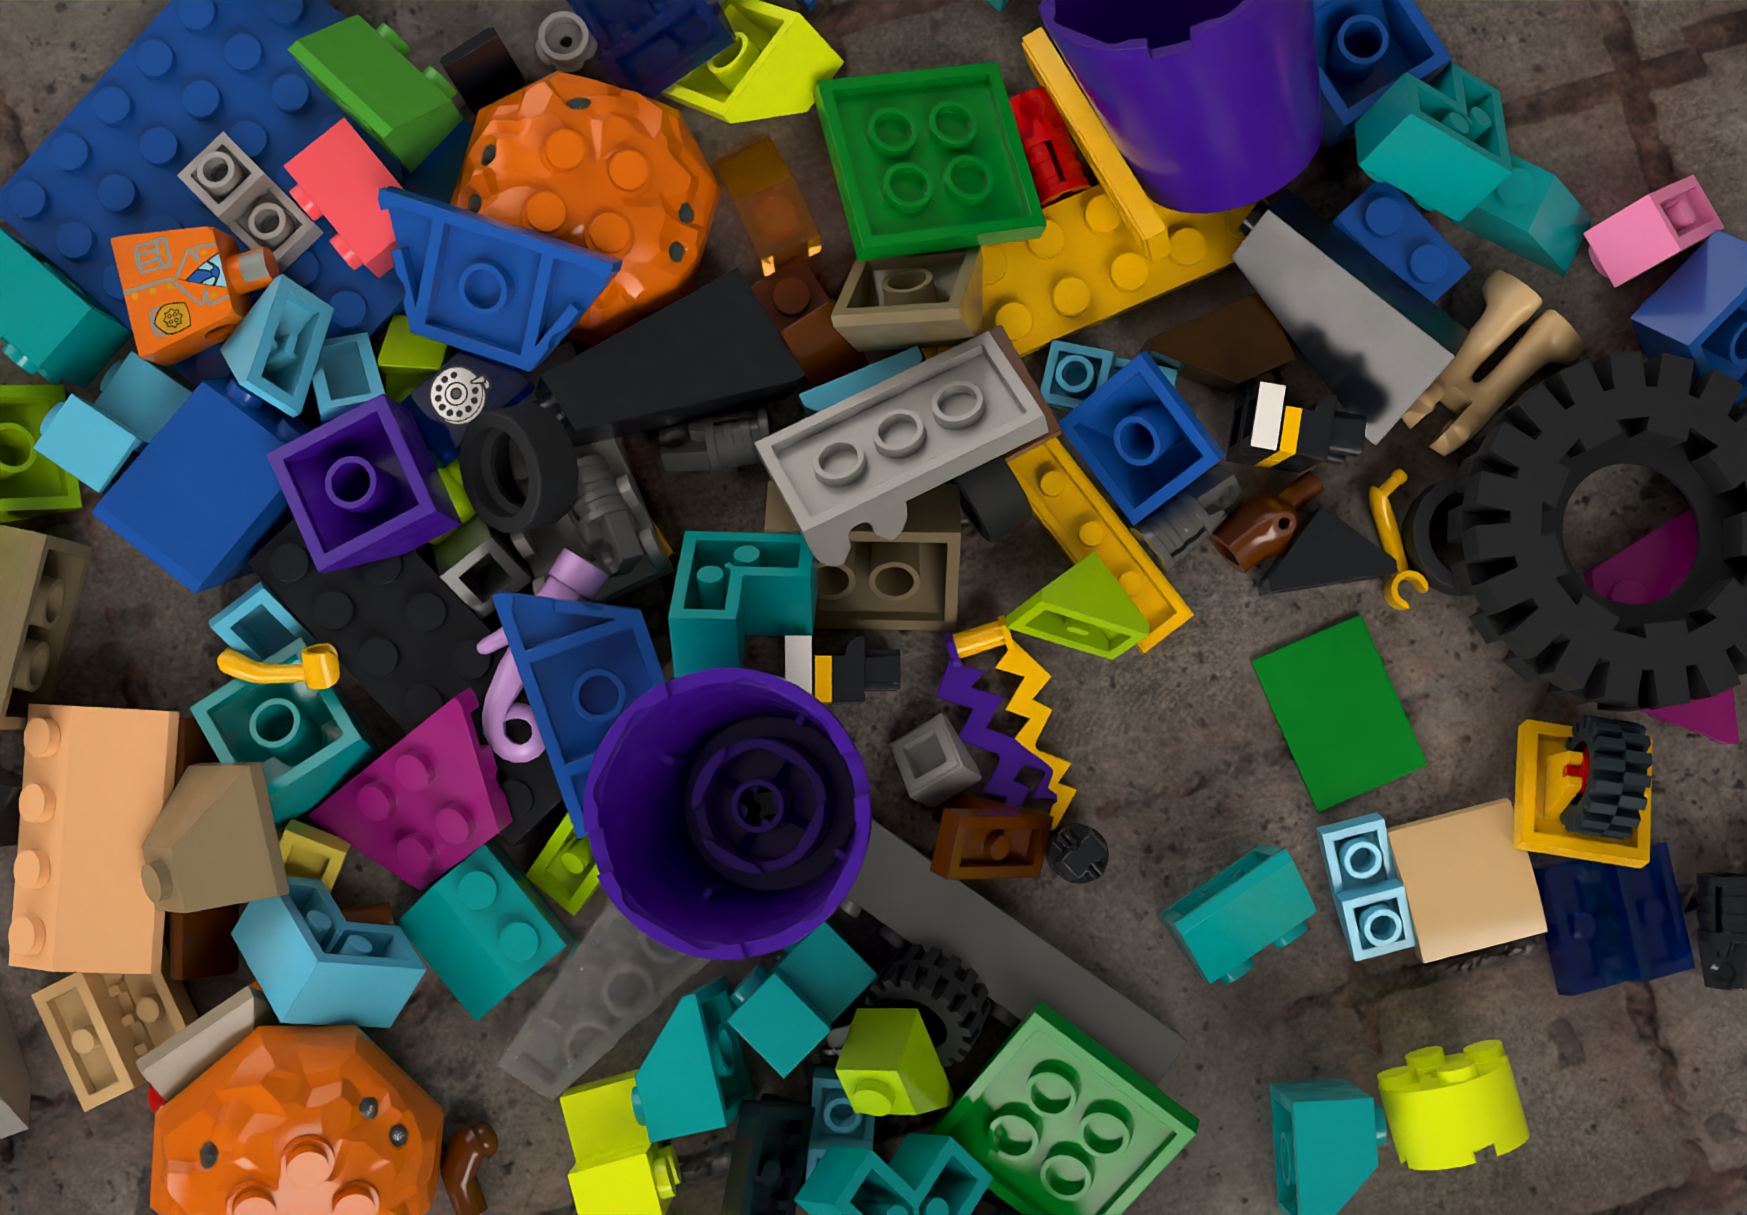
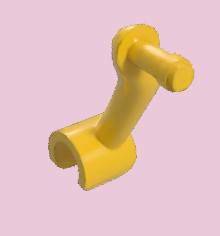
[1369,469,1428,610]
[217,643,340,689]

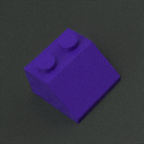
[266,394,462,574]

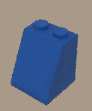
[91,376,314,594]

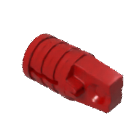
[1009,86,1091,209]

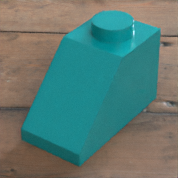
[1450,153,1593,276]

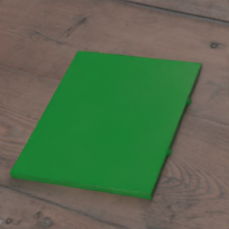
[1250,614,1428,813]

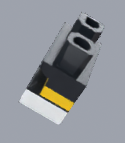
[1226,381,1367,473]
[784,636,901,705]

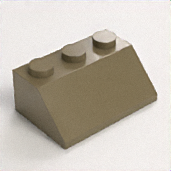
[764,481,961,631]
[0,525,93,730]

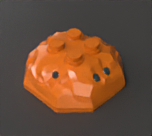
[450,70,722,347]
[150,1025,444,1215]

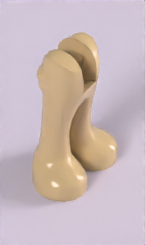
[1401,270,1585,457]

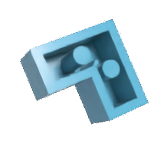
[33,351,194,495]
[231,876,427,1028]

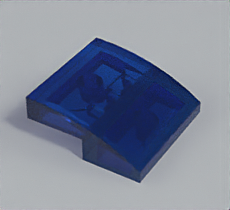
[566,0,737,99]
[1533,842,1696,996]

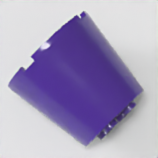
[1038,0,1323,213]
[583,667,872,960]

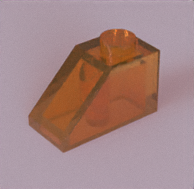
[713,136,821,277]

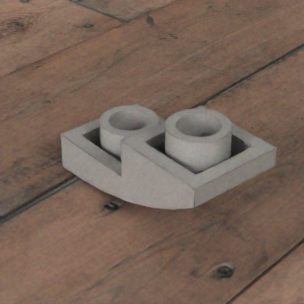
[177,131,324,275]

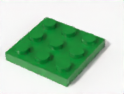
[813,62,1047,262]
[928,1000,1200,1215]

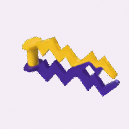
[936,614,1077,830]

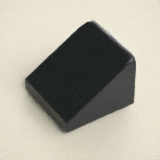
[440,27,525,115]

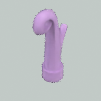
[476,548,609,763]

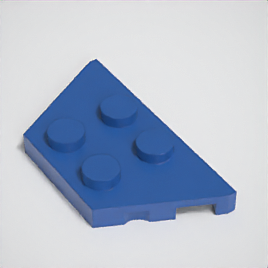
[378,186,623,372]
[491,591,665,839]

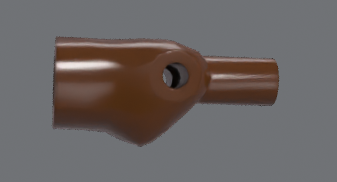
[1209,471,1324,573]

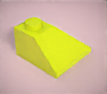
[658,0,844,124]

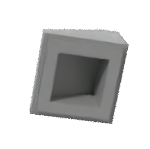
[889,713,982,807]

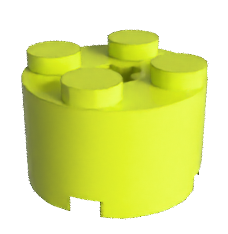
[1377,1039,1530,1170]

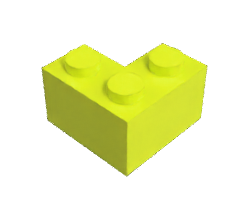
[559,1069,682,1215]

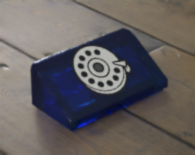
[399,349,535,469]

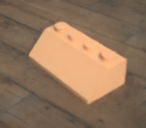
[8,704,180,974]

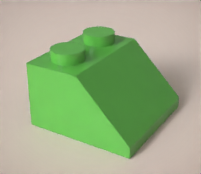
[287,14,463,173]

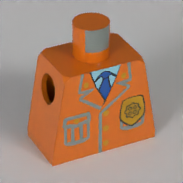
[110,226,280,367]

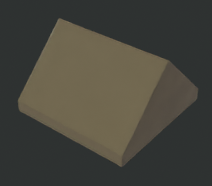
[831,246,983,352]

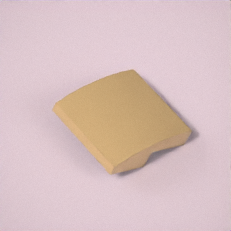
[1386,798,1548,963]
[31,941,199,1112]

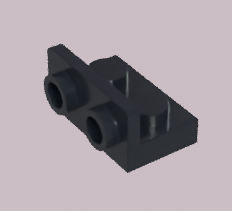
[720,1093,816,1215]

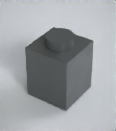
[432,513,532,620]

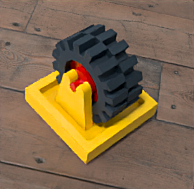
[1513,715,1653,869]

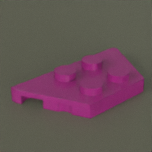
[1584,505,1739,744]
[308,687,513,891]

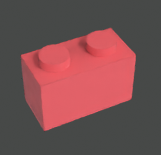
[284,117,403,278]

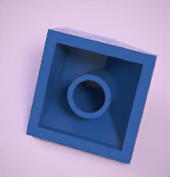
[1058,350,1226,526]

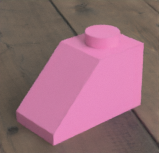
[1583,174,1725,288]

